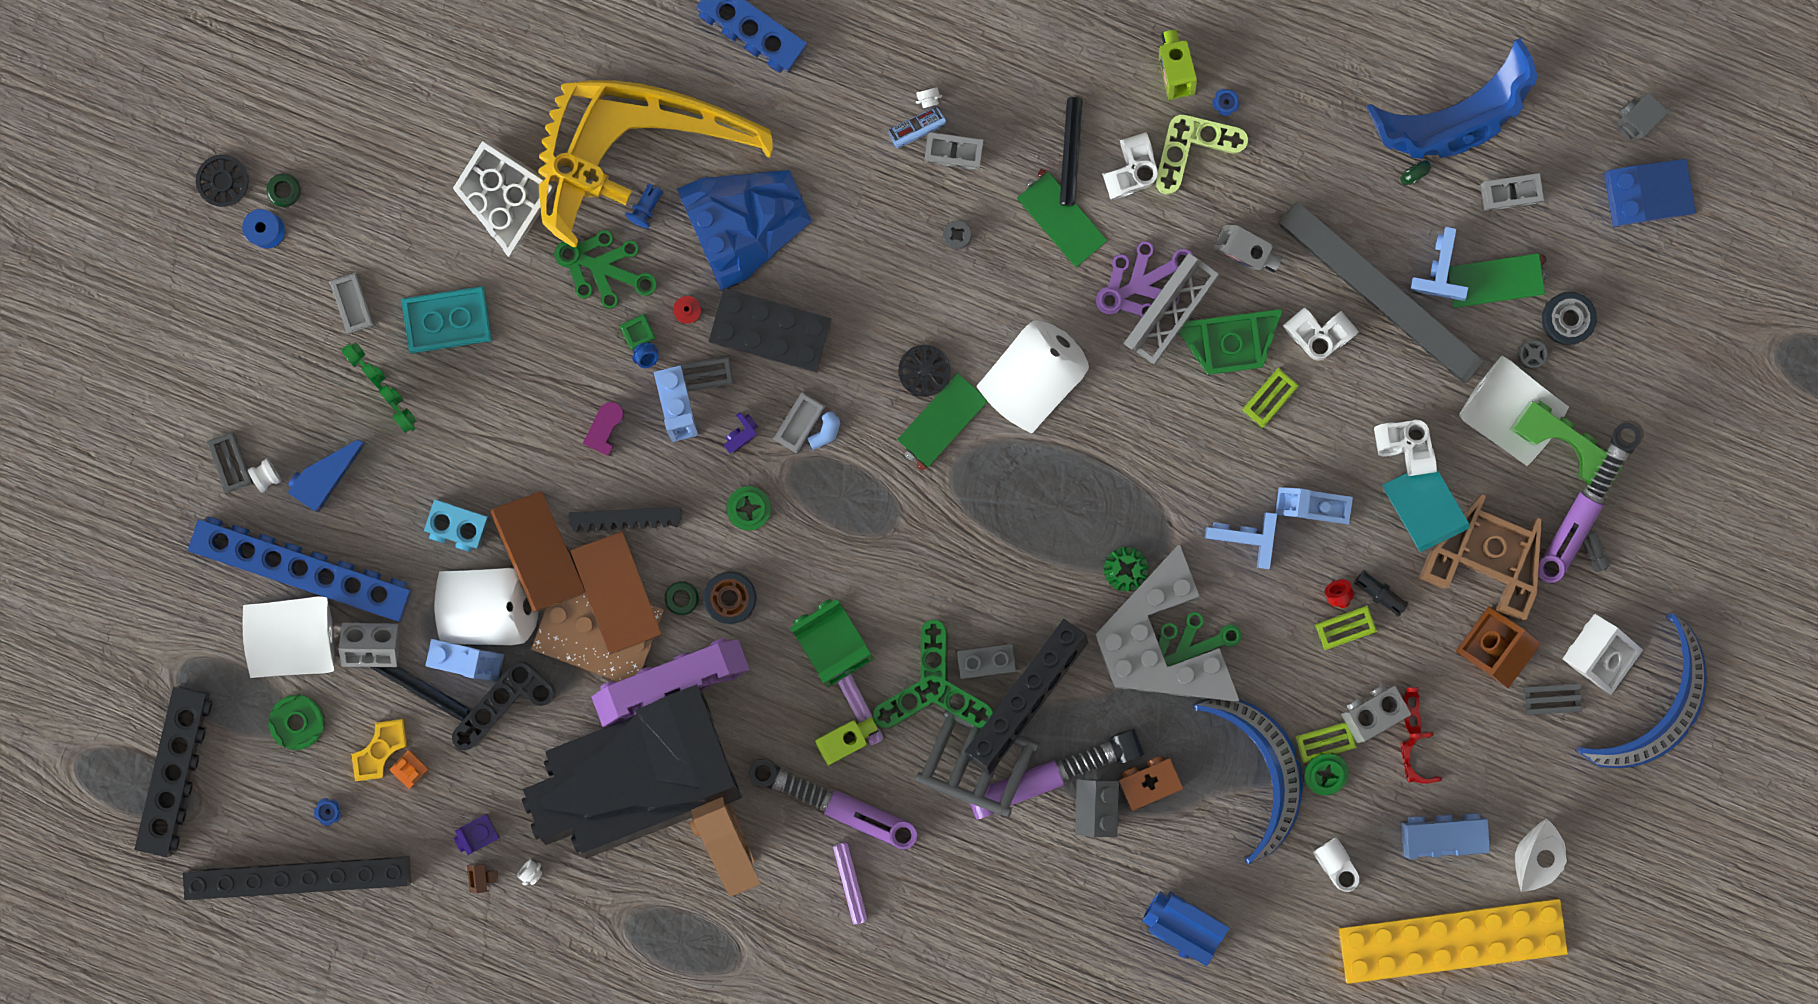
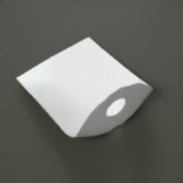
[976,320,1089,434]
[1459,356,1569,466]
[434,568,539,645]
[243,597,335,678]
[1515,819,1567,892]

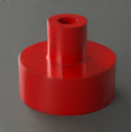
[673,296,702,324]
[1324,579,1354,609]

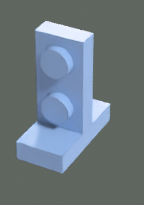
[1410,227,1468,301]
[654,365,699,442]
[1275,487,1353,525]
[1205,512,1277,569]
[426,639,504,681]

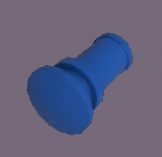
[625,184,663,229]

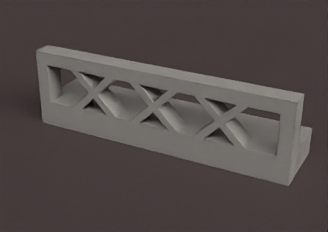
[1123,253,1220,365]

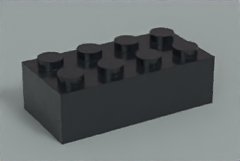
[708,288,832,373]

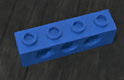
[697,0,807,73]

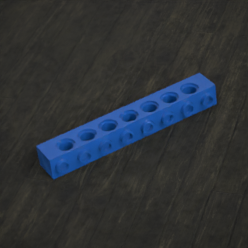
[187,516,412,622]

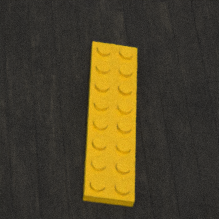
[1339,898,1568,984]

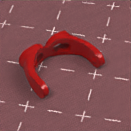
[1403,687,1423,738]
[1400,732,1442,784]

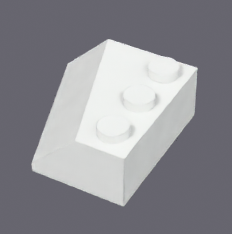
[453,141,557,257]

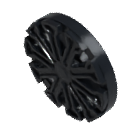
[196,155,248,207]
[898,345,950,397]

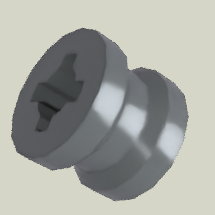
[943,220,971,250]
[1517,340,1548,369]

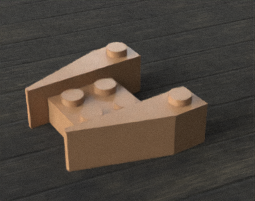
[1419,494,1542,621]
[689,797,760,897]

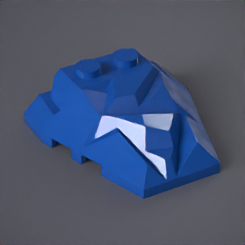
[677,170,812,291]

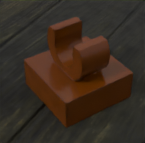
[467,863,499,893]

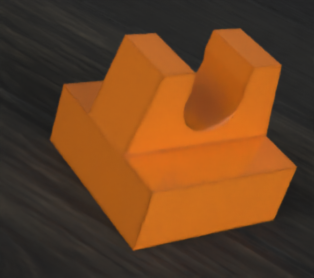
[389,750,429,789]

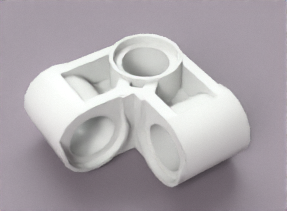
[1102,132,1158,200]
[1283,308,1359,361]
[1374,420,1437,476]
[1313,837,1359,892]

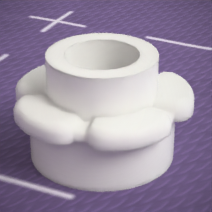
[916,87,942,108]
[517,859,542,886]

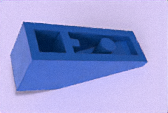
[288,440,366,512]

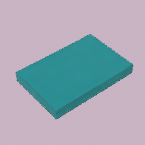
[401,286,492,354]
[1382,470,1470,553]

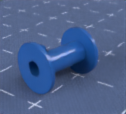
[242,209,285,249]

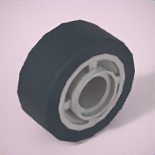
[1542,292,1597,345]

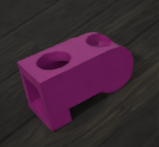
[583,402,624,456]

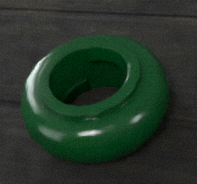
[1400,160,1431,185]
[266,173,301,207]
[664,581,699,615]

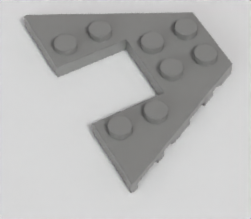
[1095,545,1239,702]

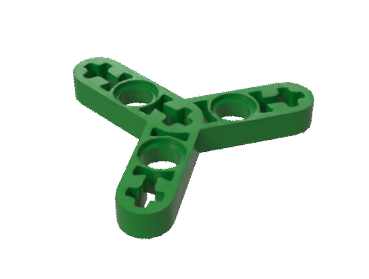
[873,619,994,729]

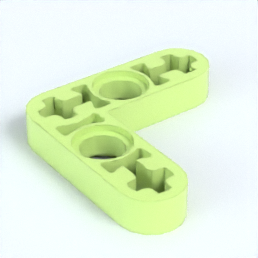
[1156,115,1248,194]

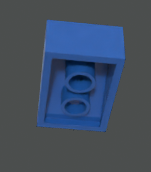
[1604,159,1696,228]

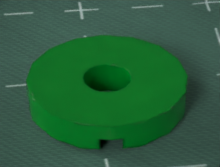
[268,695,325,750]

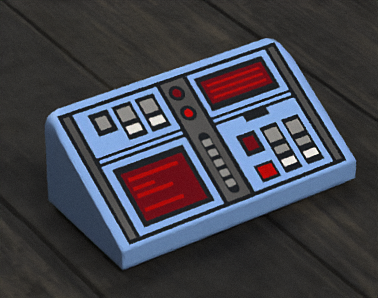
[888,107,946,149]

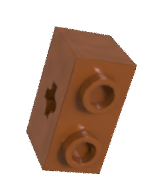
[1118,755,1183,811]

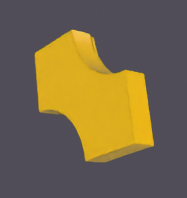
[352,719,408,781]

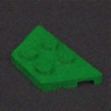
[1174,309,1282,375]

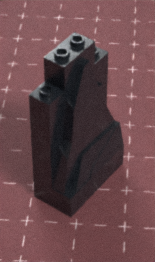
[522,684,742,859]

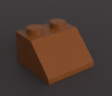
[1456,607,1541,689]

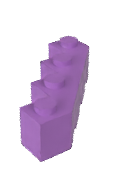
[591,638,750,727]

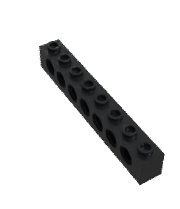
[183,856,411,900]

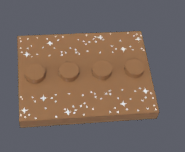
[531,579,665,682]

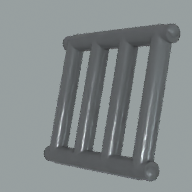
[915,709,1040,817]

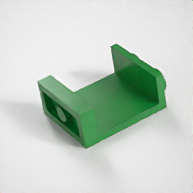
[790,599,874,688]

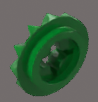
[726,486,771,531]
[1104,547,1148,591]
[1304,752,1349,795]

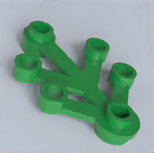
[554,230,657,309]
[341,342,417,434]
[1158,612,1242,667]

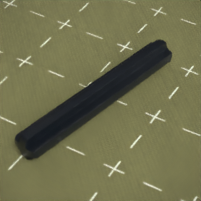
[1060,97,1083,207]
[370,666,470,721]

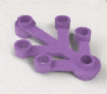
[1096,241,1193,318]

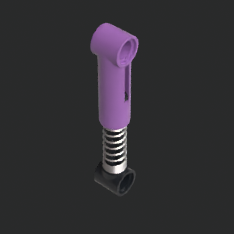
[1538,420,1644,583]
[970,728,1144,820]
[749,758,917,849]

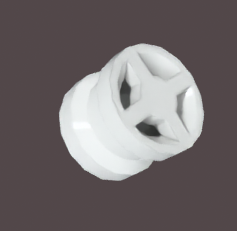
[248,458,282,493]

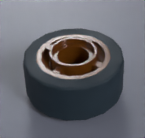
[703,572,757,624]

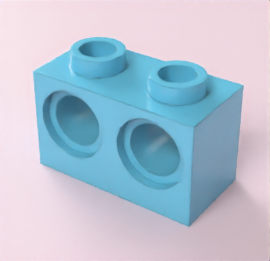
[424,499,490,552]

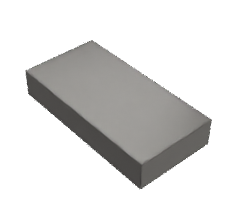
[329,272,374,334]
[773,392,826,454]

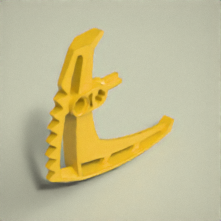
[539,80,773,247]

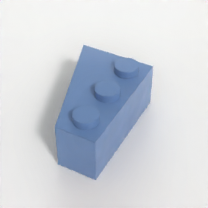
[1401,813,1490,859]

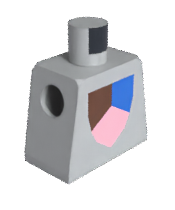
[1212,225,1281,273]

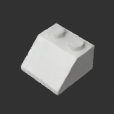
[1563,614,1643,695]

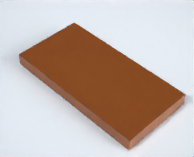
[490,491,585,613]
[570,531,662,655]

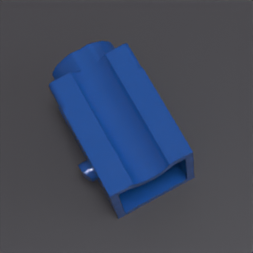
[1142,891,1229,966]

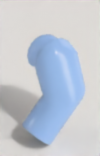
[808,411,840,450]

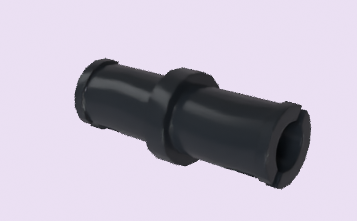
[1353,570,1409,617]

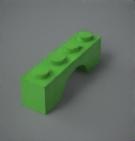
[1510,400,1624,488]

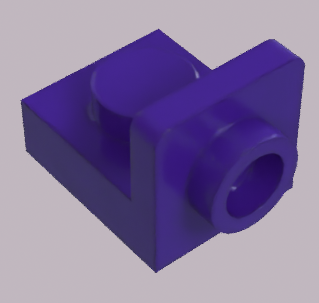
[724,412,758,455]
[454,814,500,855]

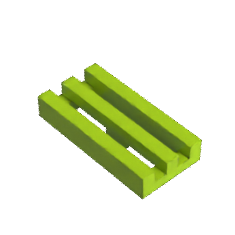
[1242,368,1299,428]
[1314,605,1377,650]
[1295,722,1357,763]

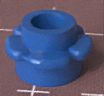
[1212,89,1240,116]
[632,343,659,369]
[314,798,342,826]

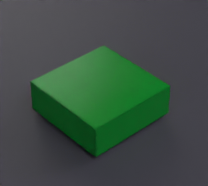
[619,314,657,351]

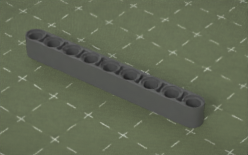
[1278,202,1484,384]

